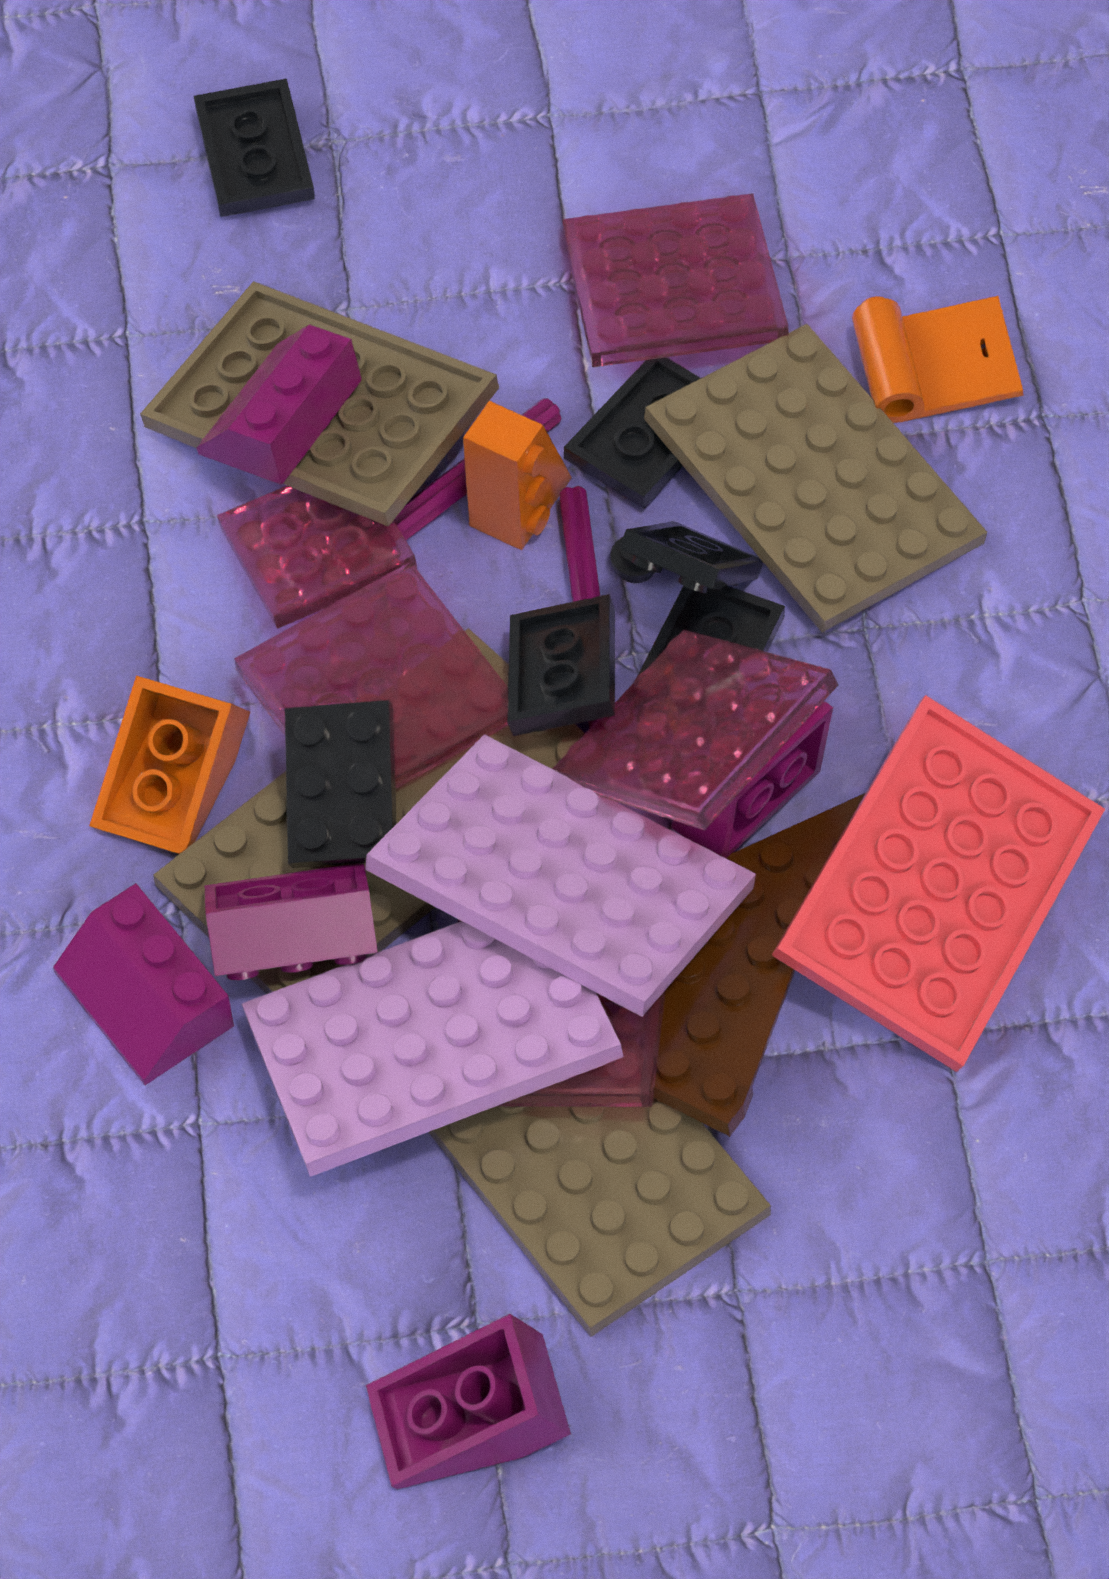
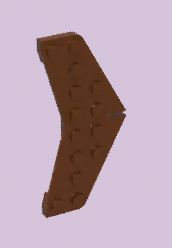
[647,793,866,1137]

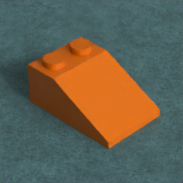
[89,675,251,854]

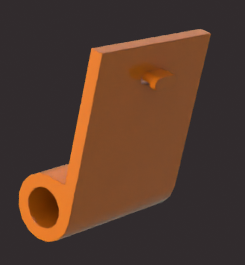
[852,296,1024,423]

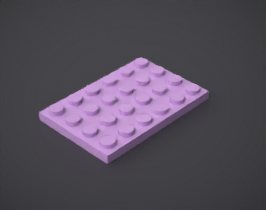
[365,734,756,1017]
[242,921,624,1177]

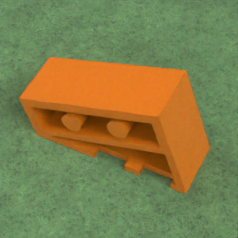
[463,401,572,550]

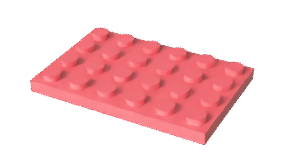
[772,695,1105,1072]

